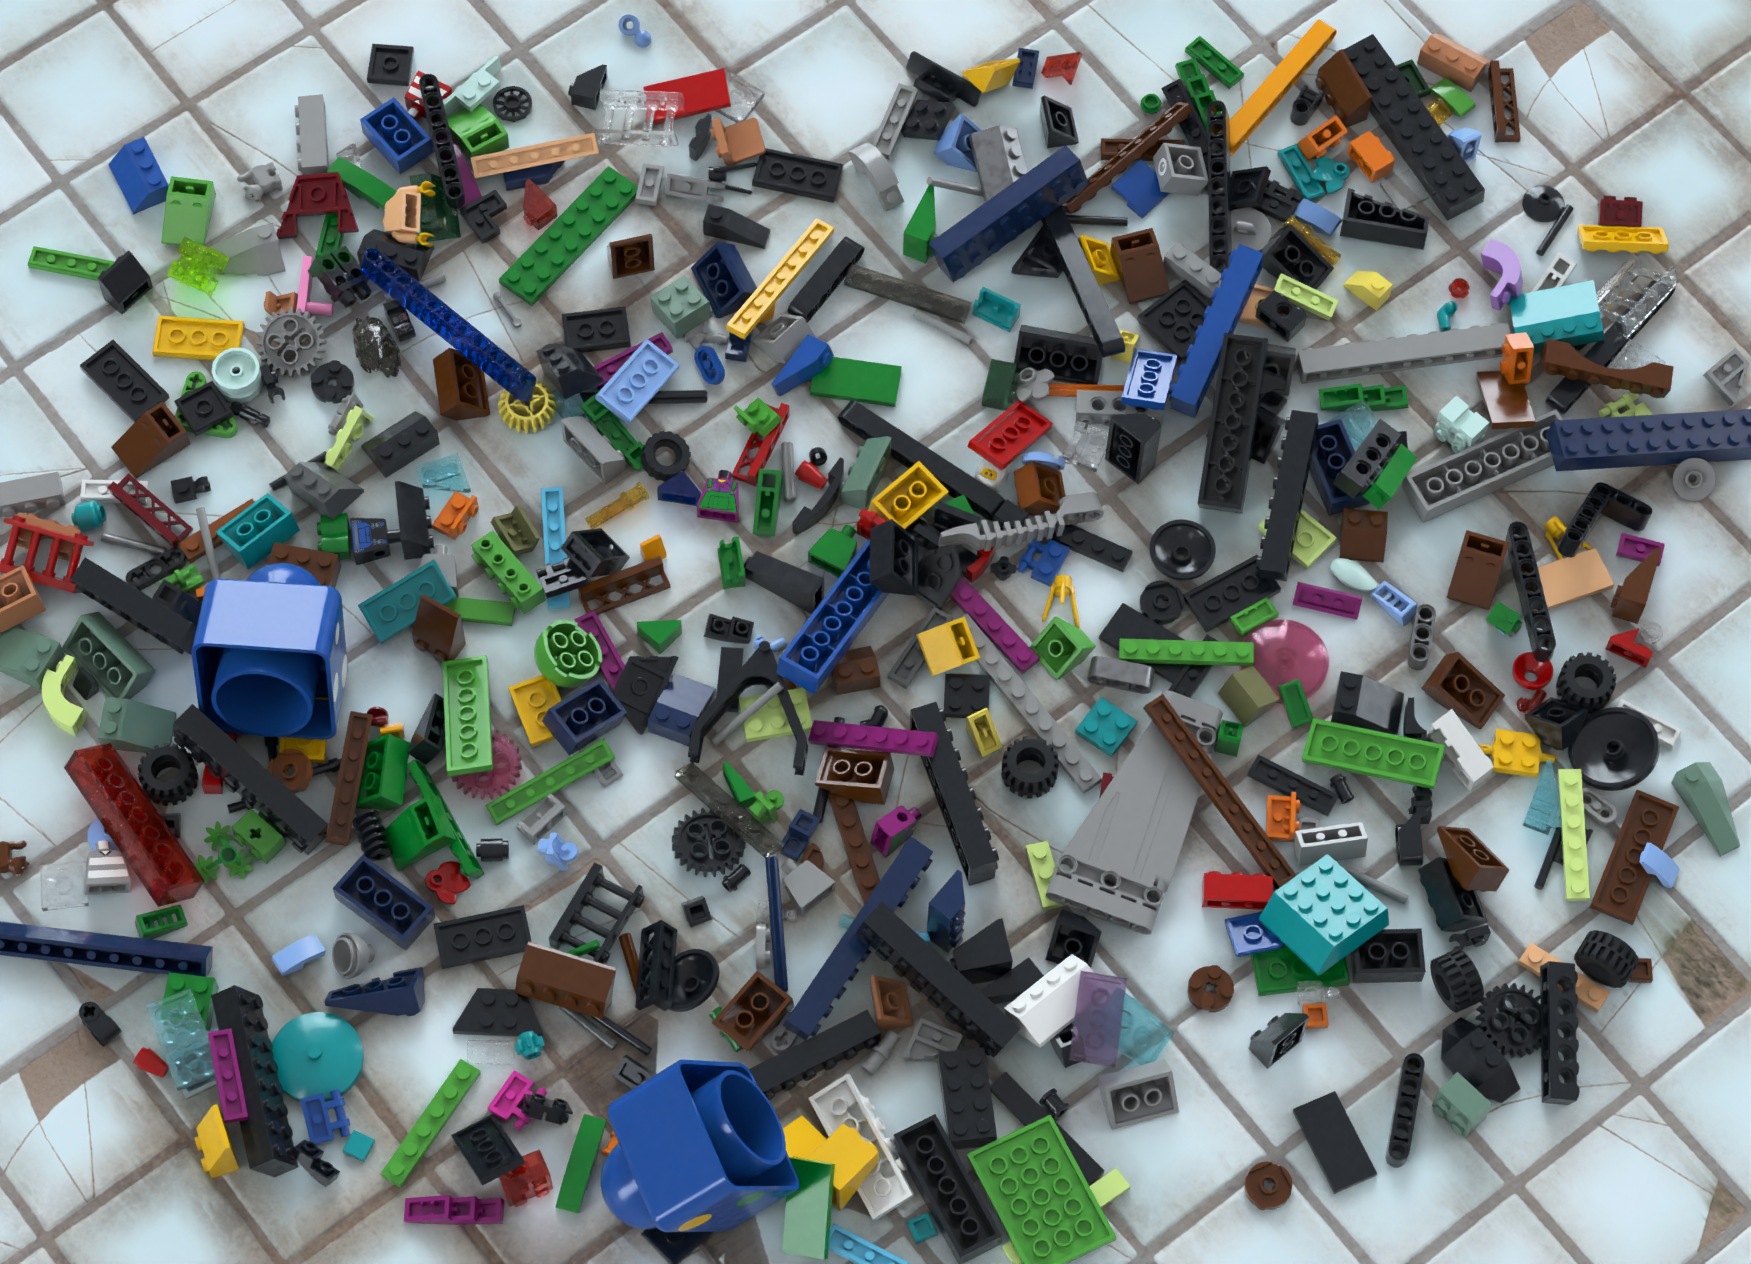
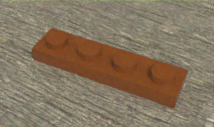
[177,499,255,564]

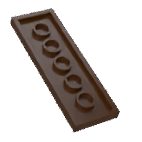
[1589,790,1679,925]

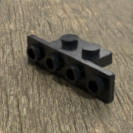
[906,51,982,107]
[905,518,979,574]

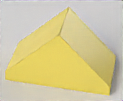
[1110,329,1140,364]
[966,708,1002,757]

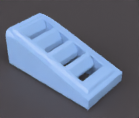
[1369,580,1418,626]

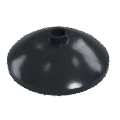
[1149,519,1216,580]
[669,949,720,1012]

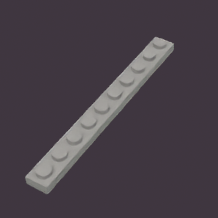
[960,613,1102,794]

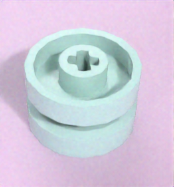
[212,348,263,404]

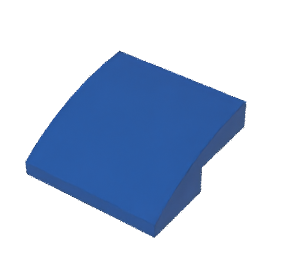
[1112,159,1170,218]

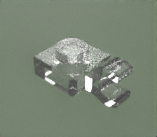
[756,900,798,925]
[1297,981,1339,1006]

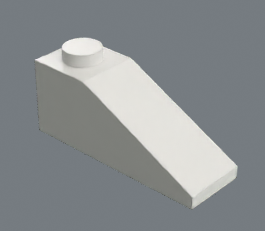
[1532,252,1577,292]

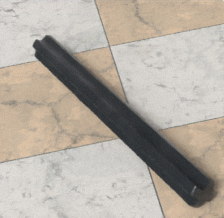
[579,390,708,405]

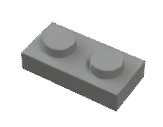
[635,163,664,206]

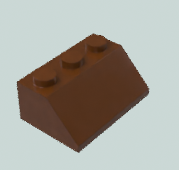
[1315,49,1372,128]
[433,348,490,421]

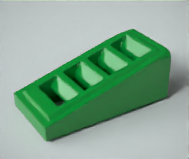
[722,762,756,810]
[135,904,188,939]

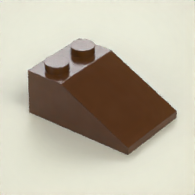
[607,234,655,279]
[1610,547,1662,624]
[412,594,466,662]
[1421,652,1505,729]
[815,747,894,805]
[1437,826,1509,892]
[712,970,794,1052]

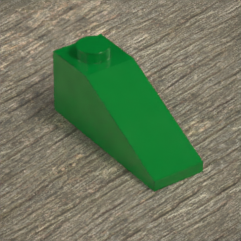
[753,468,784,536]

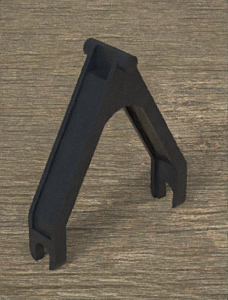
[688,641,808,776]

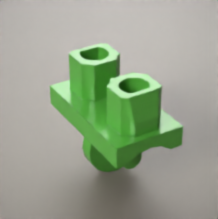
[158,564,205,593]
[749,790,784,827]

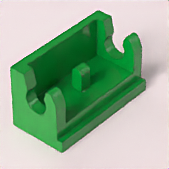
[717,536,745,589]

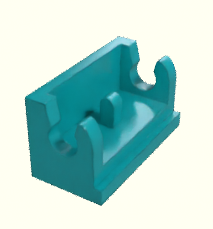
[972,287,1021,332]

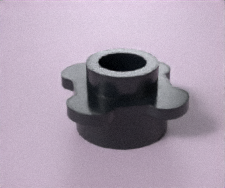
[990,556,1017,581]

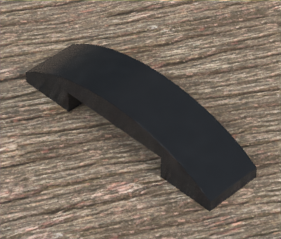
[792,457,844,534]

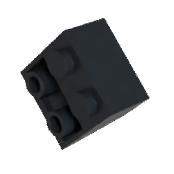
[97,250,153,314]

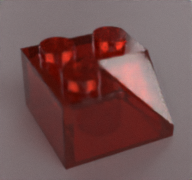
[498,1149,553,1207]

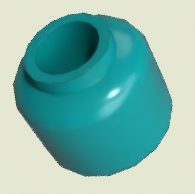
[71,501,106,532]

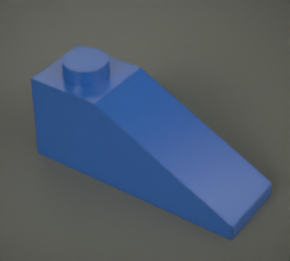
[771,334,834,396]

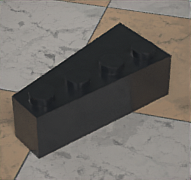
[1340,188,1429,250]

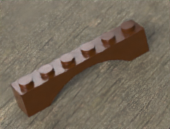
[1539,339,1674,398]

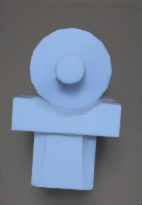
[537,833,579,871]

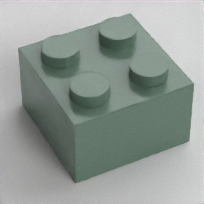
[650,275,712,339]
[1432,1072,1492,1138]

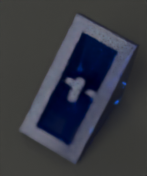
[657,471,701,506]

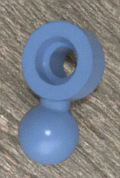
[618,14,651,47]

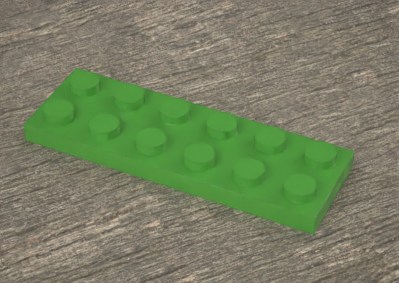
[442,655,493,776]
[1302,718,1445,789]

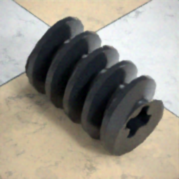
[352,810,393,861]

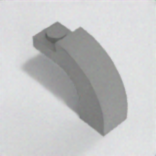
[848,143,904,211]

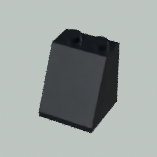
[949,918,1013,984]

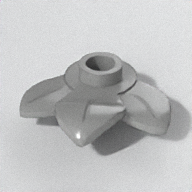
[1016,368,1055,402]

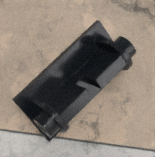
[521,1093,573,1125]

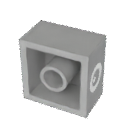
[1153,143,1208,196]

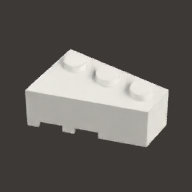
[1427,709,1494,791]

